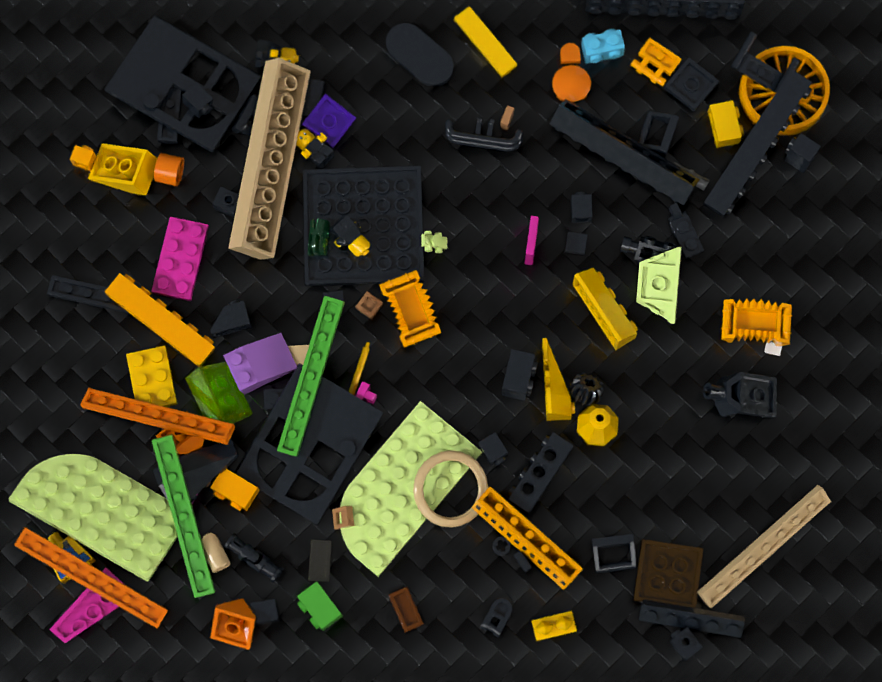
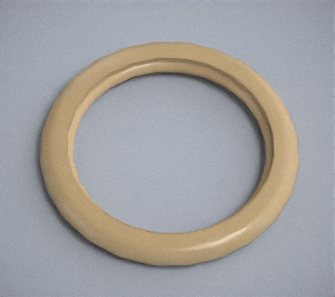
[413,450,488,528]

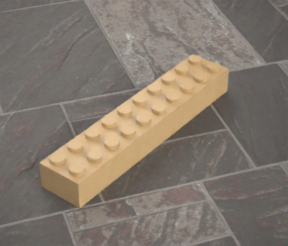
[228,58,310,260]

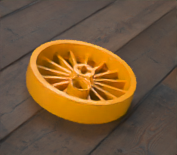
[739,46,830,135]

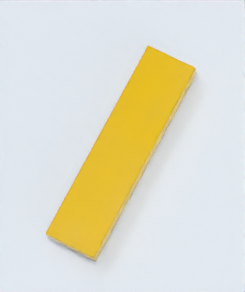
[454,6,517,77]

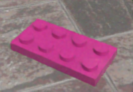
[151,217,209,301]

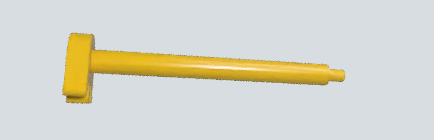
[348,342,370,395]

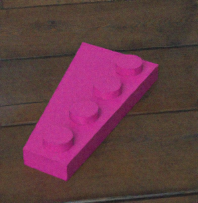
[50,568,125,643]

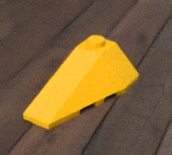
[542,338,575,421]

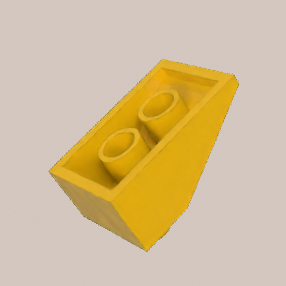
[88,144,157,195]

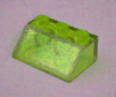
[185,361,253,424]

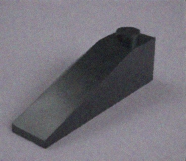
[153,439,239,502]

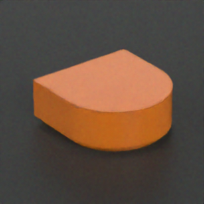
[560,43,580,64]

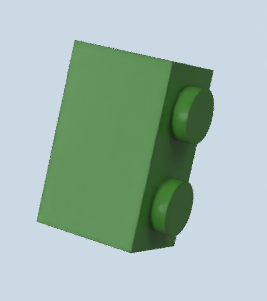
[297,582,342,631]

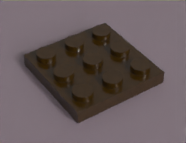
[634,539,703,608]

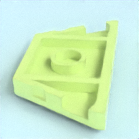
[636,247,682,324]

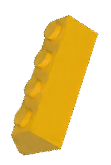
[573,268,638,350]

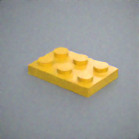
[126,346,177,407]

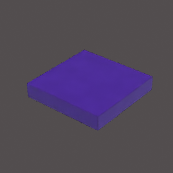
[302,94,356,149]

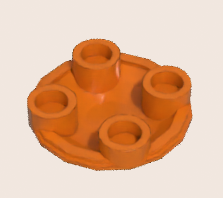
[552,65,591,102]

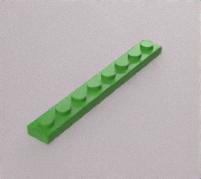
[277,296,345,457]
[152,434,215,598]

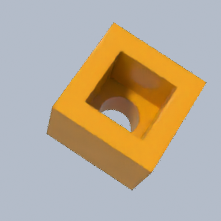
[70,145,97,171]

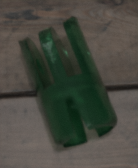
[307,219,330,256]

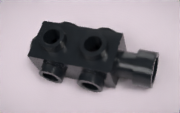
[620,236,677,263]

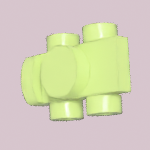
[421,231,447,253]

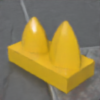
[532,611,577,641]

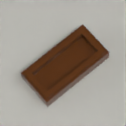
[389,587,424,633]

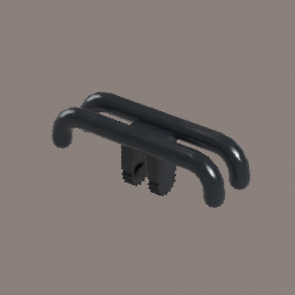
[445,117,523,151]

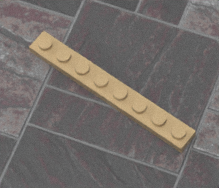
[697,485,831,609]

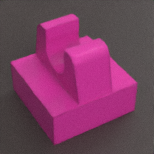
[356,381,377,405]

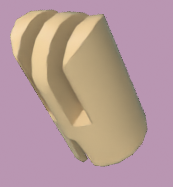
[201,533,230,573]

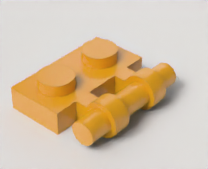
[631,38,682,87]

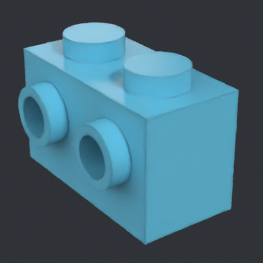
[581,29,625,64]

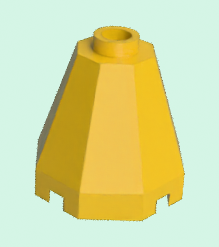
[577,404,619,446]

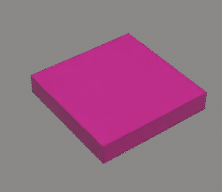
[525,216,539,265]

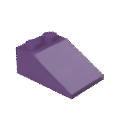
[223,333,297,395]

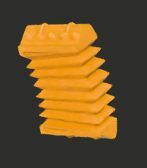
[379,270,441,348]
[721,298,792,346]

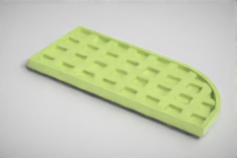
[340,401,482,577]
[9,454,178,582]

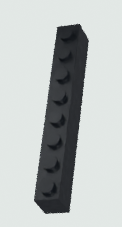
[703,70,812,217]
[550,99,700,205]

